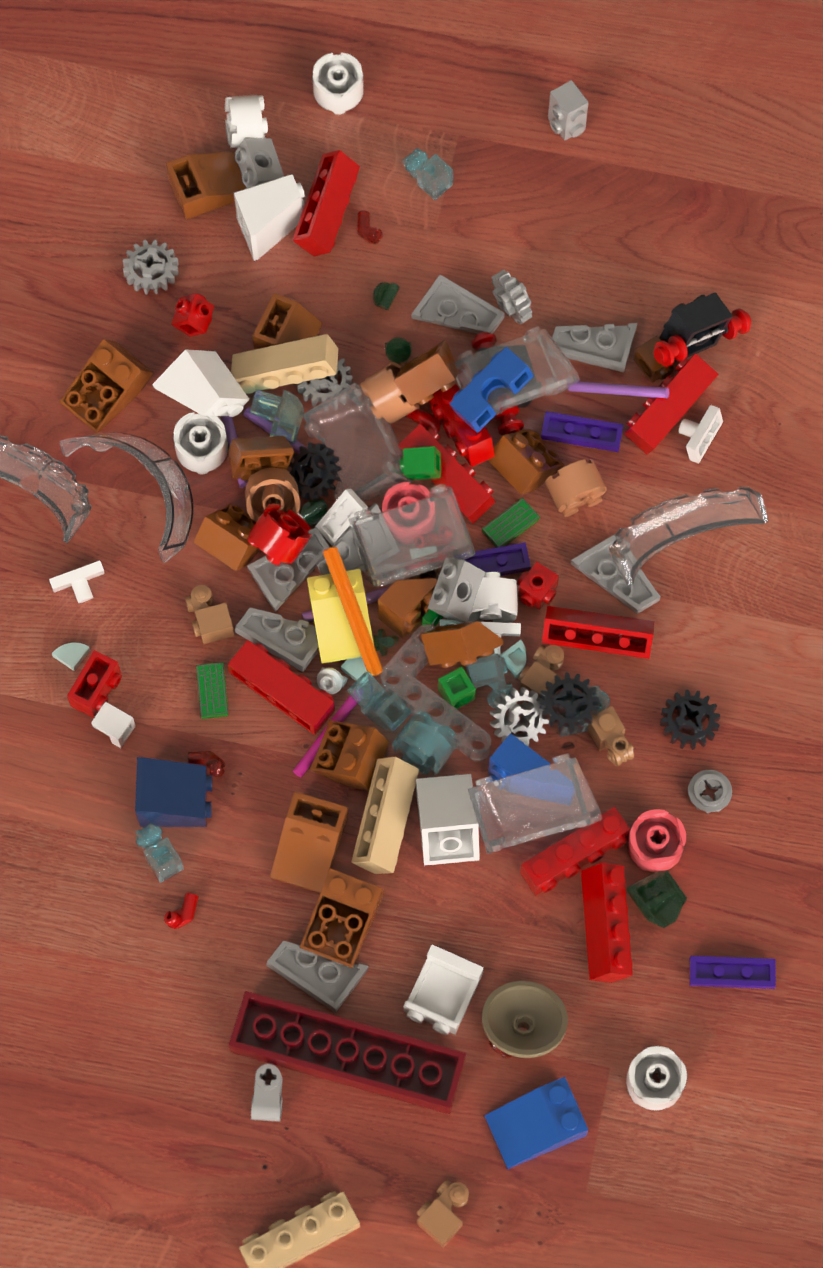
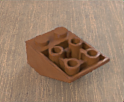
[166,151,247,220]
[59,339,154,433]
[270,792,348,893]
[300,868,385,968]

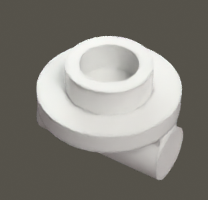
[317,667,348,694]

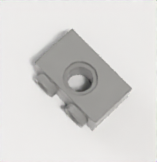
[235,138,284,189]
[428,557,486,623]

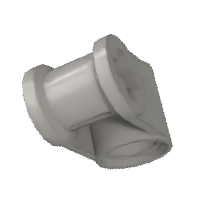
[251,1064,283,1121]

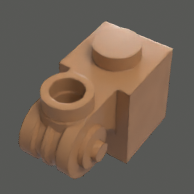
[185,585,234,645]
[518,645,564,697]
[586,706,634,766]
[417,1179,469,1248]

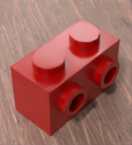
[67,650,122,718]

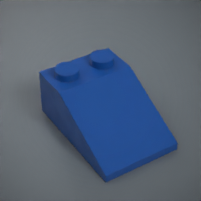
[488,733,577,804]
[485,1077,589,1170]

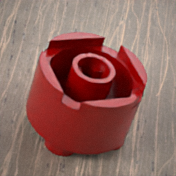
[247,504,312,565]

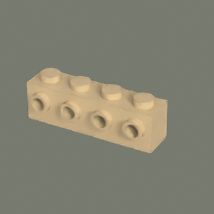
[231,334,338,394]
[351,757,419,874]
[239,1191,360,1268]

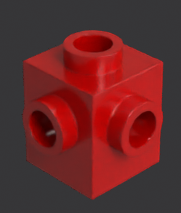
[171,293,215,337]
[517,562,559,610]

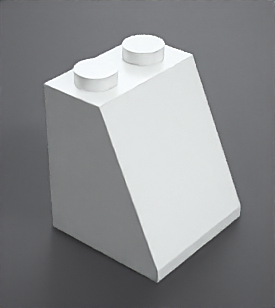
[234,174,305,261]
[152,350,249,417]
[416,774,479,865]

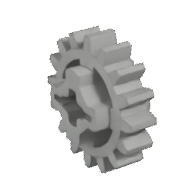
[123,240,179,295]
[491,269,533,324]
[297,358,353,408]
[490,687,549,746]

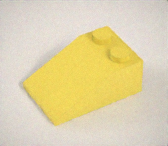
[307,569,374,664]

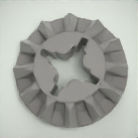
[688,770,732,814]

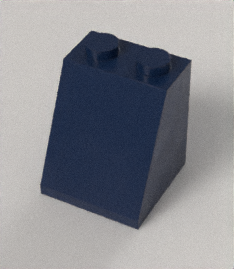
[135,757,213,827]

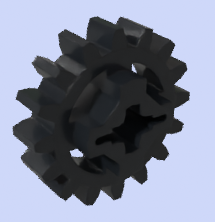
[289,442,342,501]
[539,673,599,733]
[660,690,720,750]

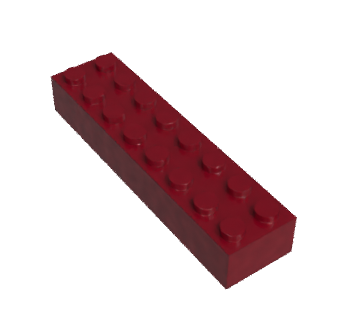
[228,991,466,1115]

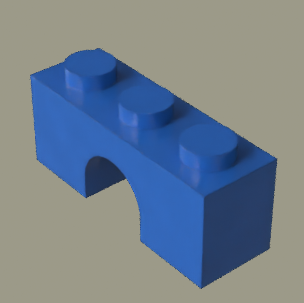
[449,347,534,433]

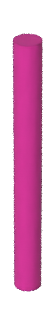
[293,686,365,777]

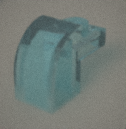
[250,390,304,444]
[347,672,412,732]

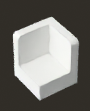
[91,702,136,748]

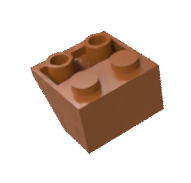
[253,293,322,350]
[488,429,565,495]
[228,436,294,481]
[193,503,260,571]
[378,578,437,639]
[421,621,504,668]
[310,720,389,791]

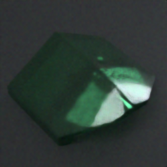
[626,870,687,928]

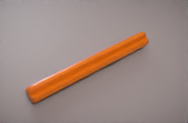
[323,547,383,676]

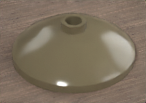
[482,981,568,1058]

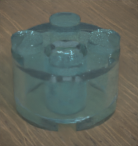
[392,711,456,776]

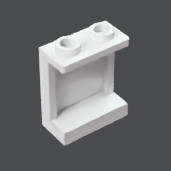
[404,945,484,1035]

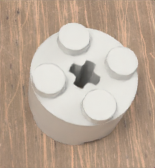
[313,53,363,114]
[225,95,268,148]
[173,412,228,475]
[468,572,518,623]
[626,1046,687,1110]

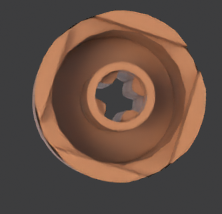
[360,362,420,424]
[545,459,607,517]
[245,467,300,522]

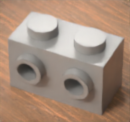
[548,80,588,141]

